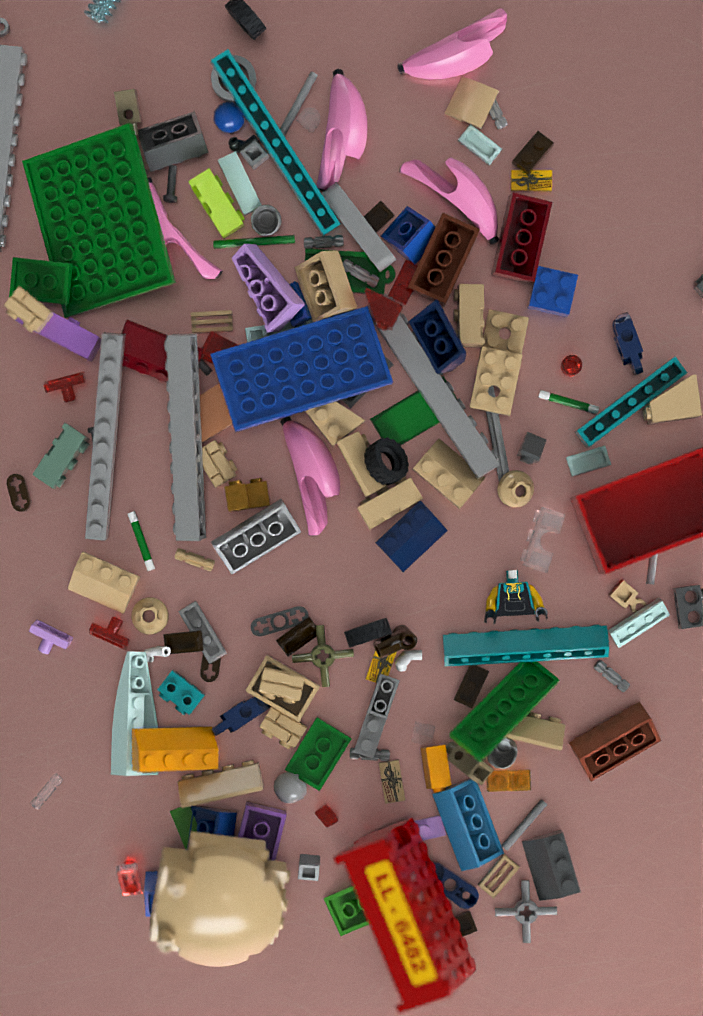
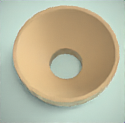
[497,470,534,507]
[131,597,169,635]

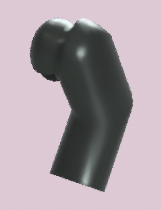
[228,135,260,153]

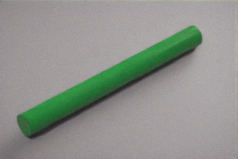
[213,235,295,249]

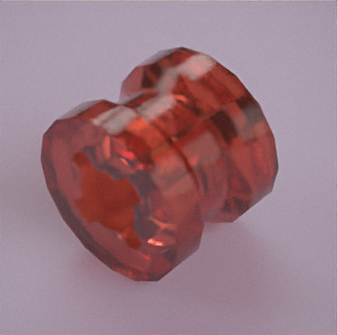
[561,355,582,376]

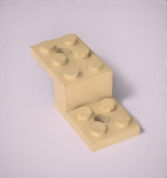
[469,309,529,416]

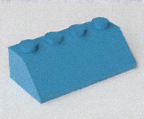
[432,778,504,871]

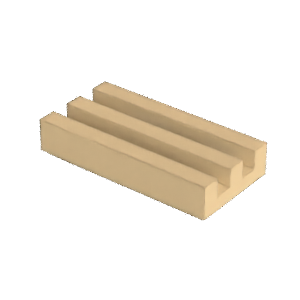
[191,310,233,333]
[478,854,520,899]

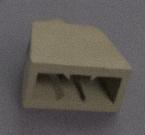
[114,89,142,136]
[446,742,494,786]

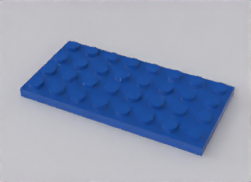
[211,306,393,432]

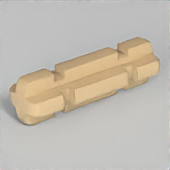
[175,548,215,571]

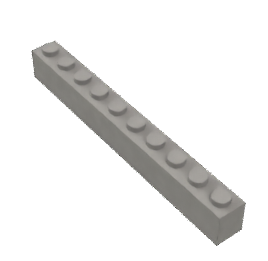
[0,45,27,252]
[368,294,500,479]
[85,332,125,541]
[164,333,206,541]

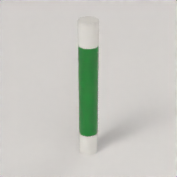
[538,390,599,414]
[127,511,155,571]

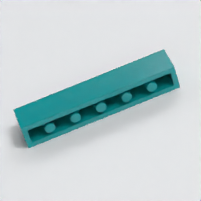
[575,357,688,448]

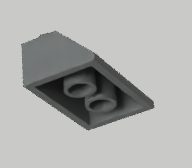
[138,111,208,172]
[522,830,581,901]

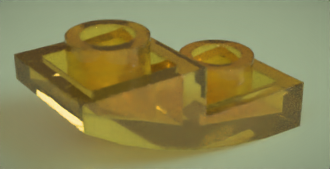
[487,770,531,792]

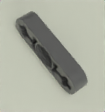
[251,606,309,636]

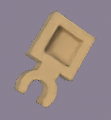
[608,579,647,613]

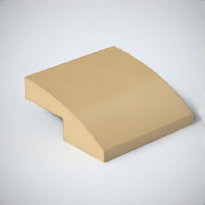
[445,76,499,129]

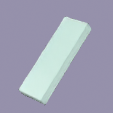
[218,151,262,216]
[608,597,670,648]

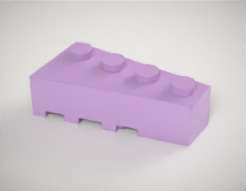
[232,244,305,332]

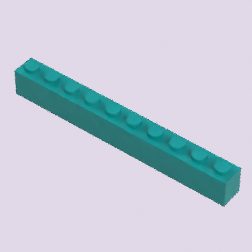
[210,49,340,236]

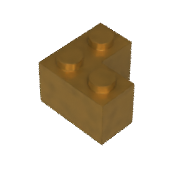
[224,478,270,512]

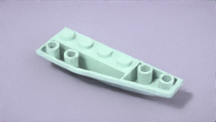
[111,651,158,776]

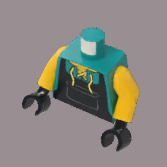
[484,570,548,624]

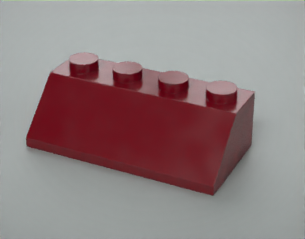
[491,192,553,282]
[121,320,203,382]

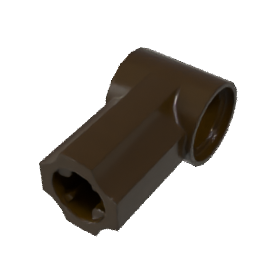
[373,625,417,659]

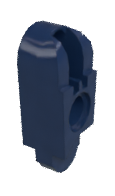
[612,312,644,375]
[211,696,271,736]
[433,862,479,909]

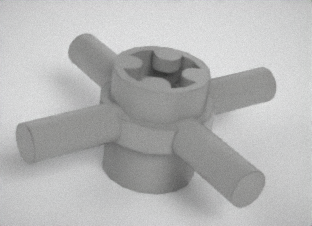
[495,880,557,943]

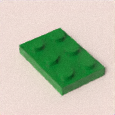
[9,257,73,305]
[285,717,352,791]

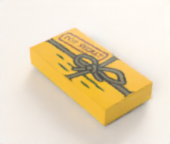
[511,170,552,192]
[366,650,397,683]

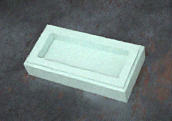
[458,124,502,166]
[566,446,611,477]

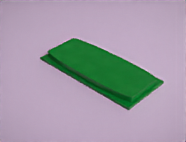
[370,376,457,445]

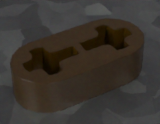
[6,474,31,512]
[200,654,221,682]

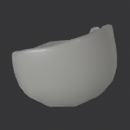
[251,204,282,236]
[488,737,518,769]
[274,772,307,803]

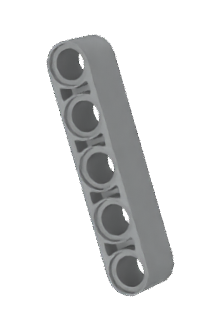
[321,182,396,272]

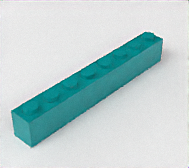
[443,625,610,667]

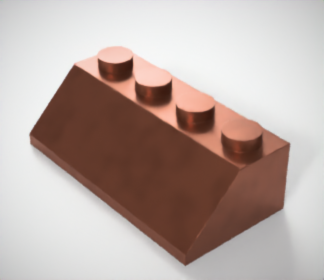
[408,213,480,307]
[569,701,661,782]

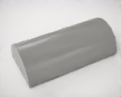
[211,499,301,574]

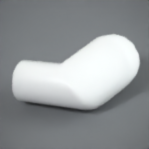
[144,646,171,662]
[395,650,422,672]

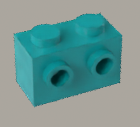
[157,669,206,715]

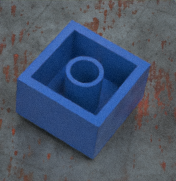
[528,266,578,317]

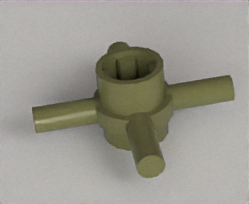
[292,625,354,687]

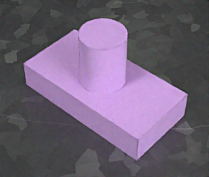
[29,620,73,654]
[414,815,446,841]

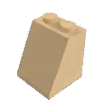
[642,375,702,425]

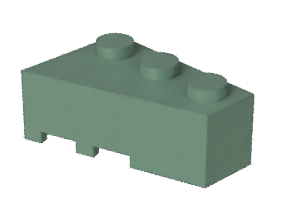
[32,423,90,489]

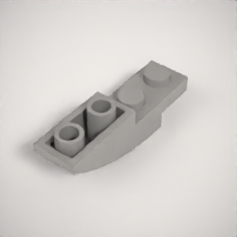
[353,674,400,759]

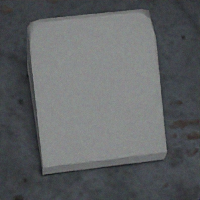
[240,139,269,170]
[298,854,320,881]

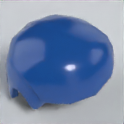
[213,102,245,133]

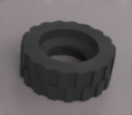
[225,0,266,40]
[364,437,409,485]
[344,618,392,648]

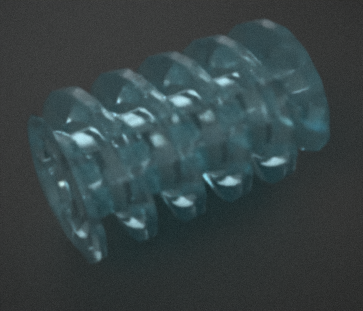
[84,0,121,23]

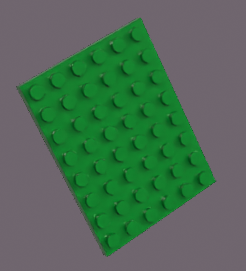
[22,123,176,318]

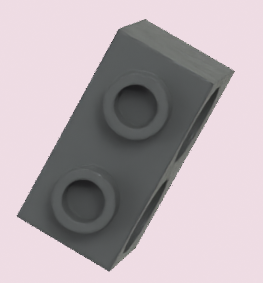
[673,585,703,629]

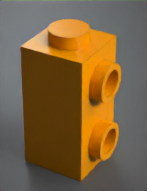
[420,745,452,792]

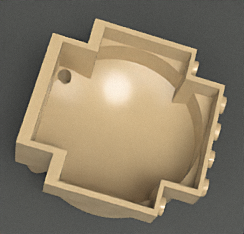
[150,832,290,967]

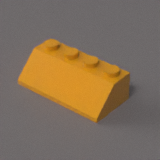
[132,726,218,772]

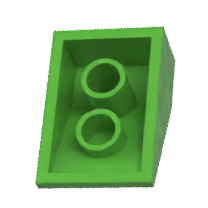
[324,885,369,936]

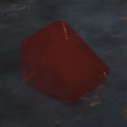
[315,803,338,828]

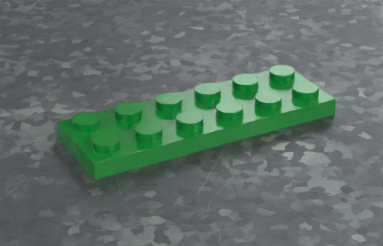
[449,661,559,763]

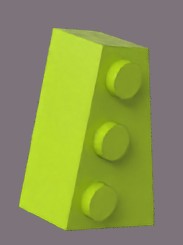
[188,169,245,239]

